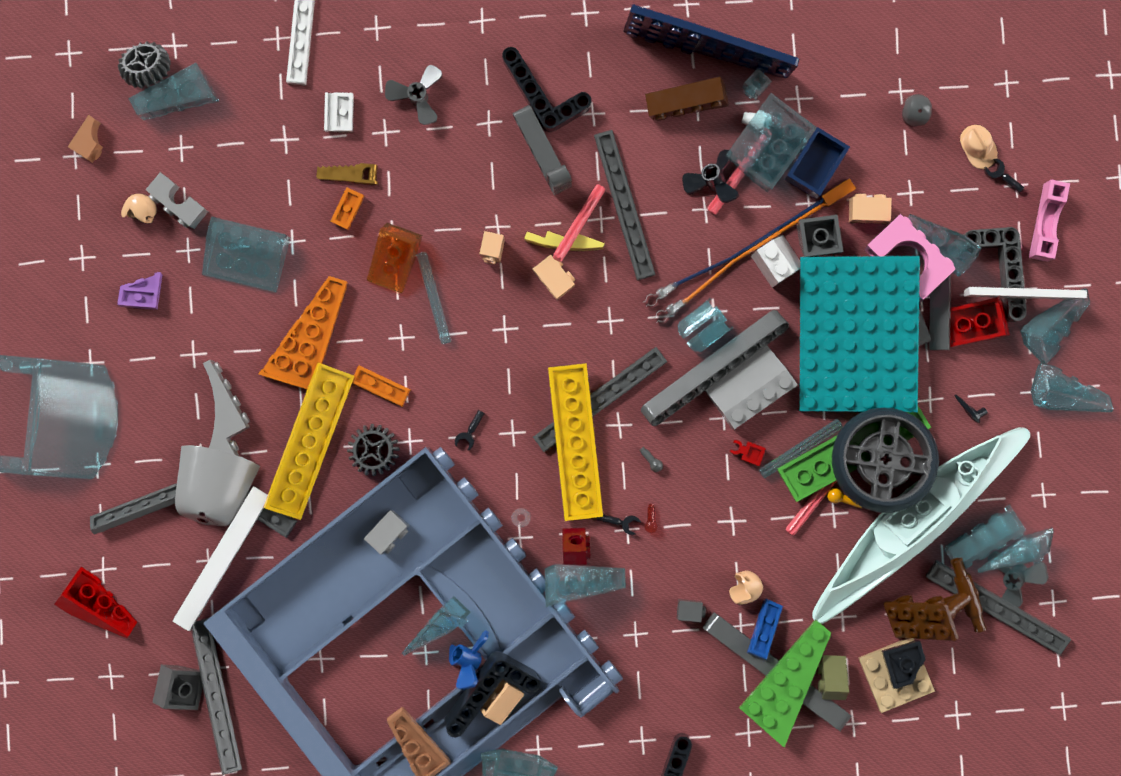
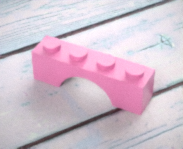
[1029,180,1070,262]

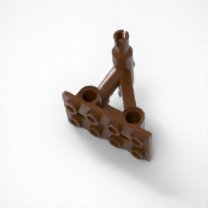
[883,557,987,641]

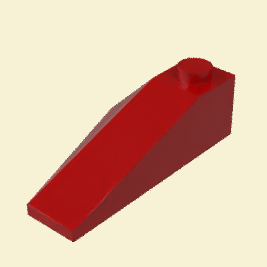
[54,567,137,638]

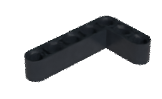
[502,47,592,133]
[444,651,541,738]
[661,733,692,776]

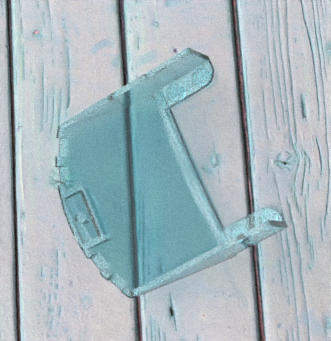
[0,355,118,479]

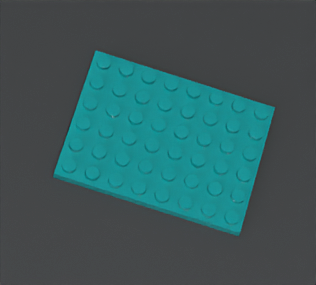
[800,256,920,412]

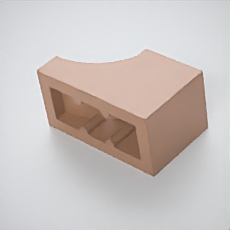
[68,115,103,163]

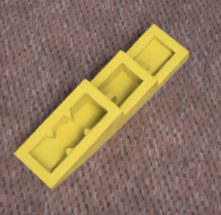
[524,231,604,251]

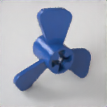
[449,630,489,690]

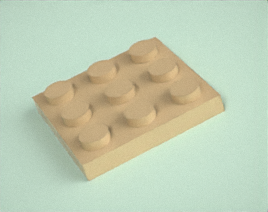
[858,638,935,713]

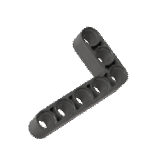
[512,105,572,196]
[959,227,1026,322]

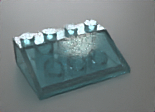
[725,93,817,192]
[202,217,290,293]

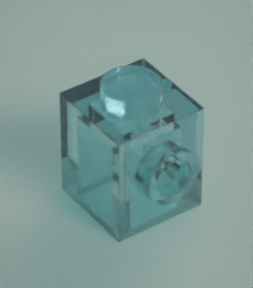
[742,68,772,100]

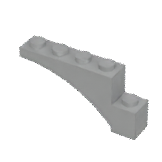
[203,360,250,456]

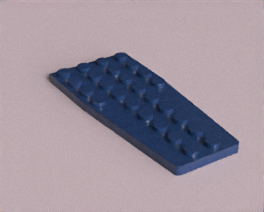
[623,4,800,78]

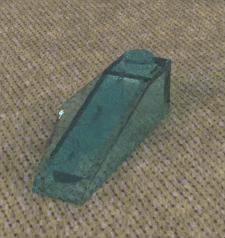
[1031,362,1113,412]
[977,527,1054,573]
[402,596,471,656]

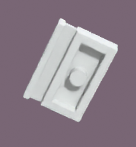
[324,92,354,132]

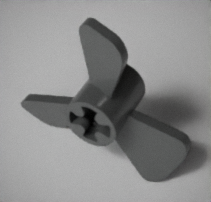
[385,65,442,125]
[987,551,1049,607]

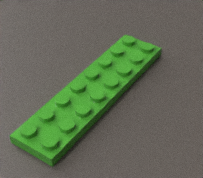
[777,406,931,503]

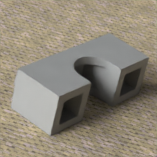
[146,172,209,229]

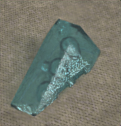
[907,214,981,277]
[1021,288,1090,365]

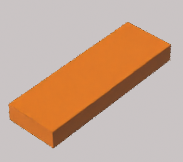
[352,365,411,407]

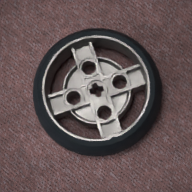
[832,408,939,513]

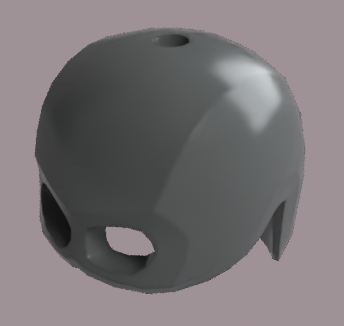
[902,94,932,126]

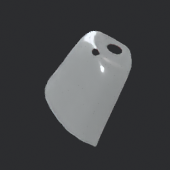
[175,445,260,526]

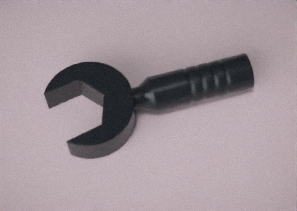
[984,159,1024,193]
[455,410,485,451]
[597,514,641,535]

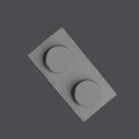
[364,510,410,555]

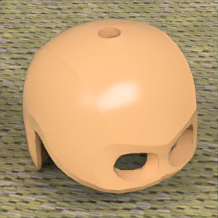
[121,194,157,223]
[729,570,763,605]

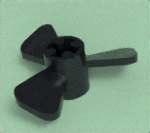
[682,150,739,203]

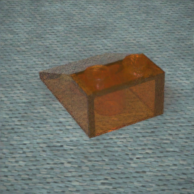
[367,223,423,293]

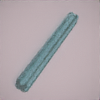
[417,252,451,344]
[759,419,843,478]

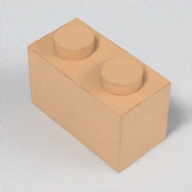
[849,194,891,224]
[479,231,505,265]
[533,255,575,300]
[480,679,524,725]

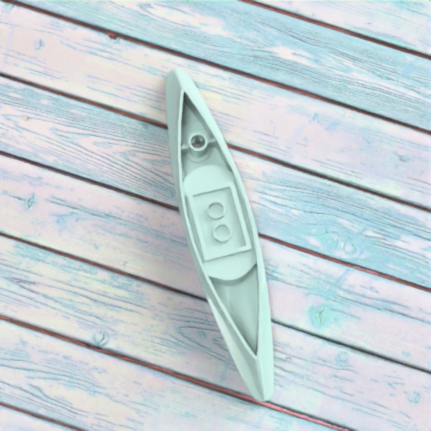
[812,427,1030,624]

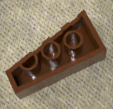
[645,77,729,121]

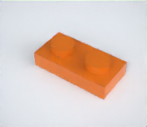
[330,187,365,231]

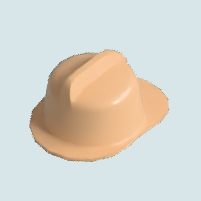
[960,125,998,169]

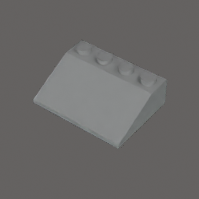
[705,345,798,430]

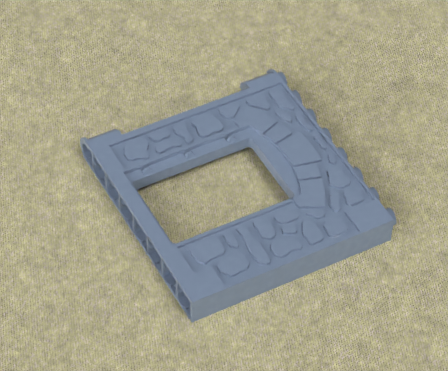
[203,447,623,776]

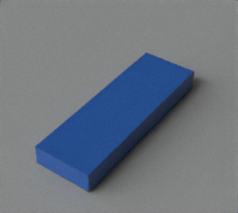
[747,599,783,661]

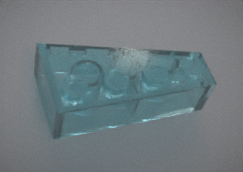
[128,63,219,120]
[944,504,1026,569]
[545,564,626,607]

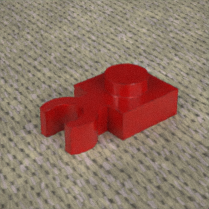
[729,440,766,466]

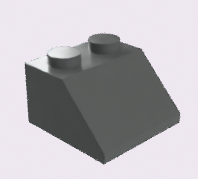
[797,215,843,257]
[152,664,203,710]

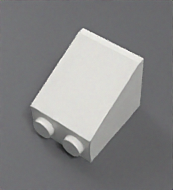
[751,235,800,287]

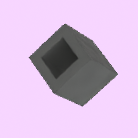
[676,599,706,622]

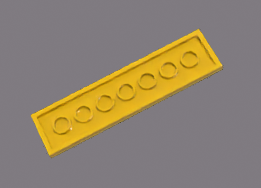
[263,363,354,520]
[548,363,603,521]

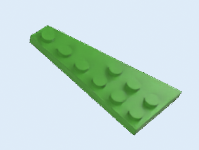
[739,619,831,747]

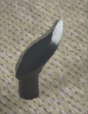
[954,394,988,423]

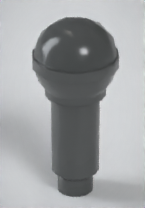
[639,447,663,472]

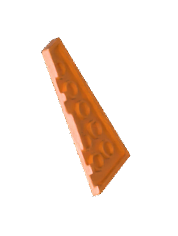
[258,276,348,389]

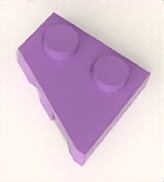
[117,272,162,310]

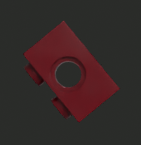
[562,528,590,568]

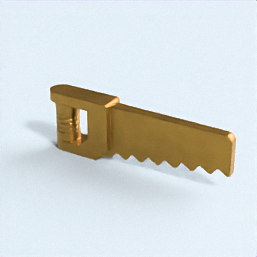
[316,163,378,185]

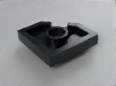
[881,640,926,689]

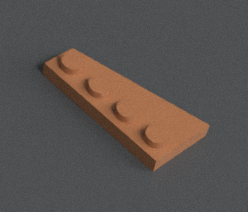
[387,707,451,776]

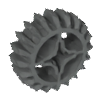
[118,41,171,89]
[347,424,400,476]

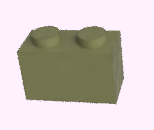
[817,655,849,700]

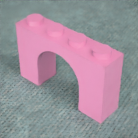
[865,214,956,304]

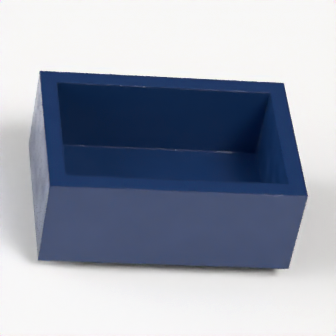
[784,127,850,199]

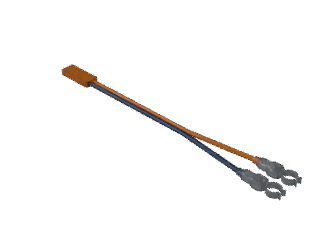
[643,178,856,322]

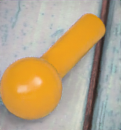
[827,488,862,508]

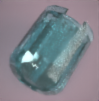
[678,298,733,352]

